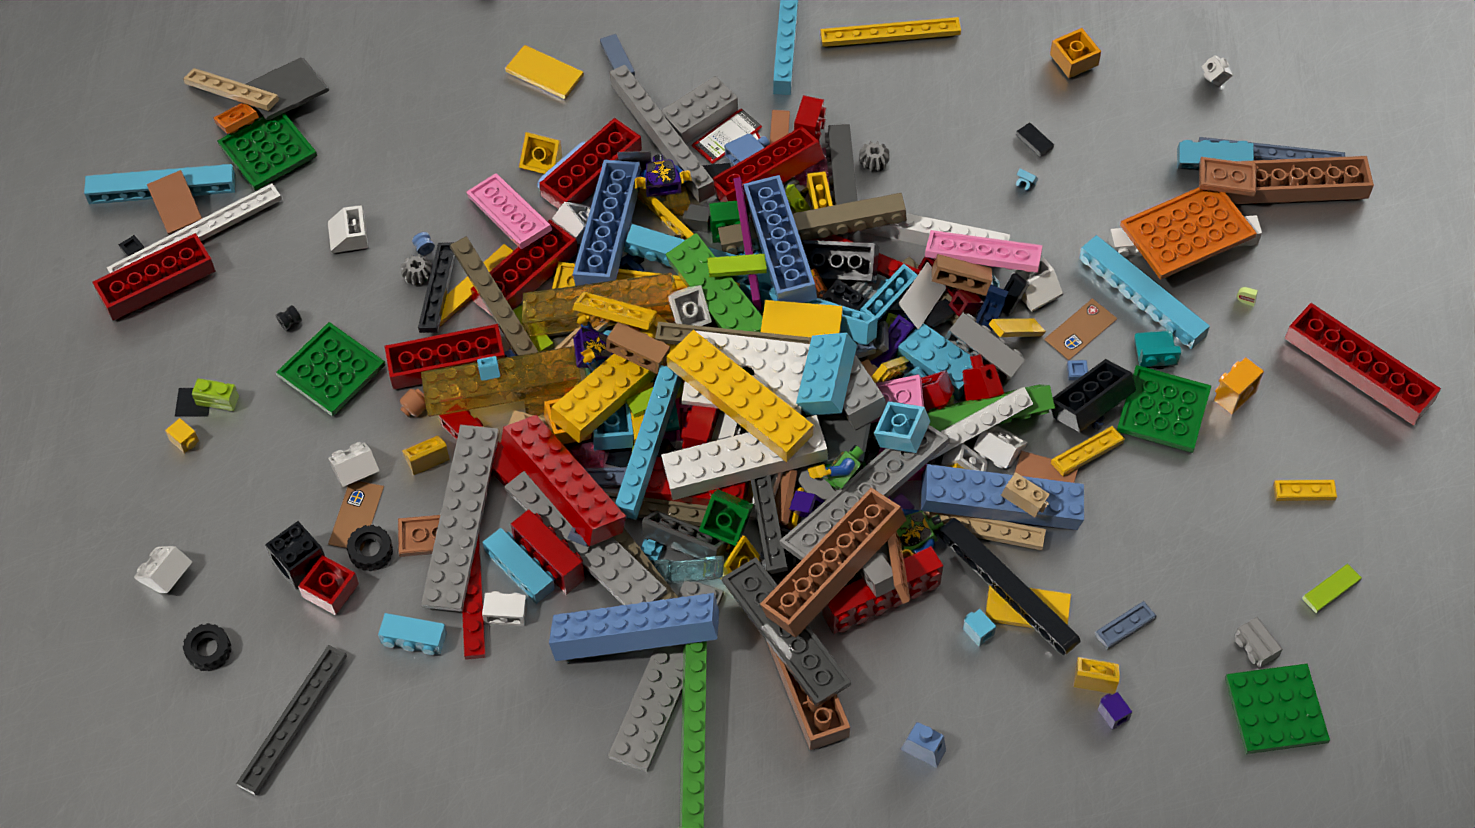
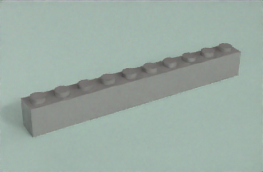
[609,65,715,203]
[785,463,895,597]

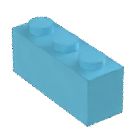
[378,613,447,655]

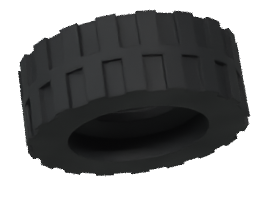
[347,525,393,571]
[183,623,232,671]

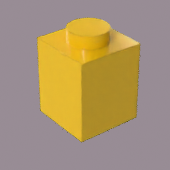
[165,418,199,454]

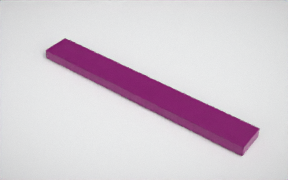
[733,177,763,311]

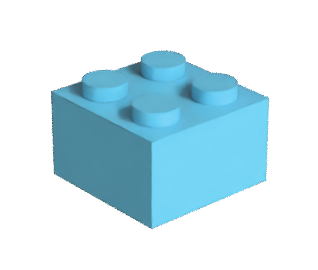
[874,401,930,453]

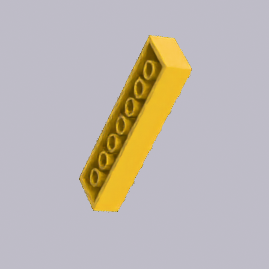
[551,315,677,443]
[666,330,814,463]

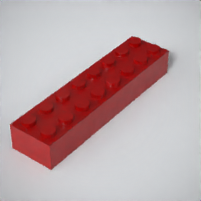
[1284,303,1441,426]
[501,415,626,547]

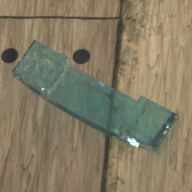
[651,556,724,583]

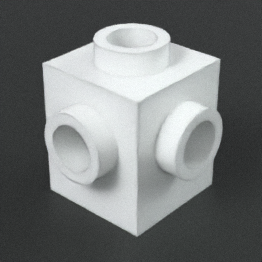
[1201,55,1233,87]

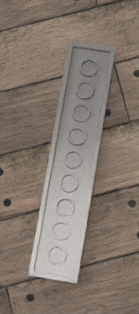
[421,425,500,612]
[780,425,950,560]
[504,471,667,605]
[608,578,724,772]

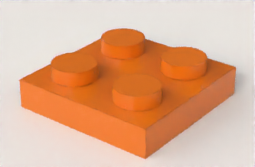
[213,103,259,134]

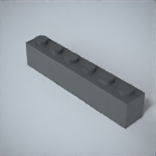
[825,124,858,206]

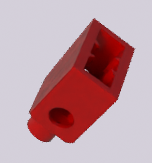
[962,354,1004,401]

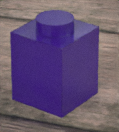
[789,491,825,517]
[1098,692,1132,730]

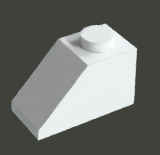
[942,443,988,472]

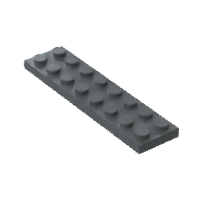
[722,557,851,707]

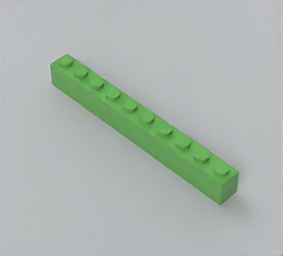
[679,641,707,828]

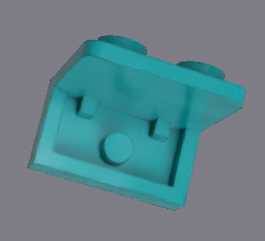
[1134,331,1181,367]

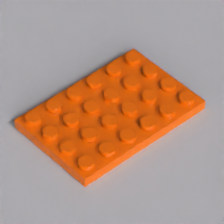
[1120,187,1257,280]

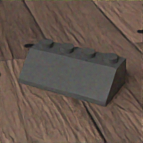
[642,510,728,566]

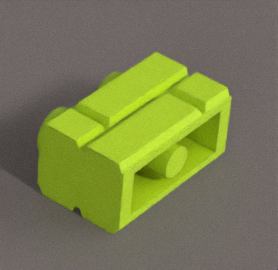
[192,378,239,411]

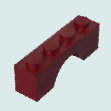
[918,257,984,317]

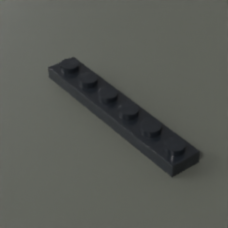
[418,242,456,333]

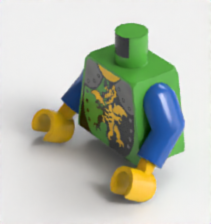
[808,445,864,489]
[897,509,944,557]

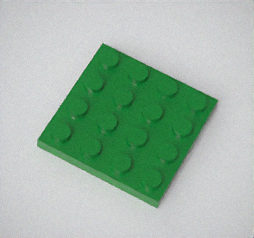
[217,113,317,191]
[276,322,386,417]
[1117,365,1211,453]
[1225,663,1330,754]

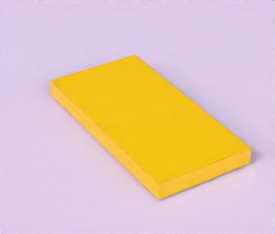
[505,45,584,99]
[573,292,657,330]
[760,300,843,338]
[985,585,1071,629]

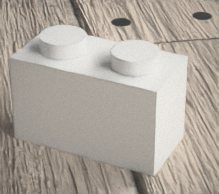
[482,591,528,626]

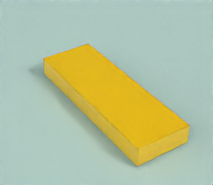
[1273,480,1337,501]

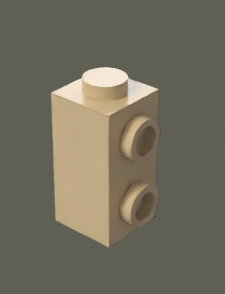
[1001,472,1050,517]

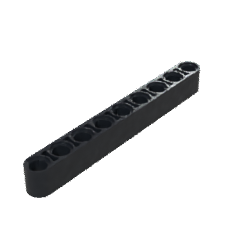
[938,518,1081,656]

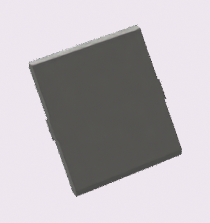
[246,57,329,120]
[802,411,871,464]

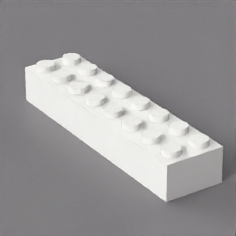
[661,415,828,500]

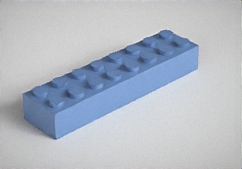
[573,160,642,291]
[743,175,817,303]
[921,464,1084,530]
[549,593,719,661]

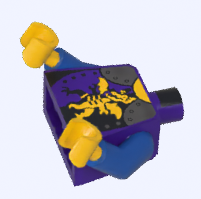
[635,154,692,197]
[573,312,614,371]

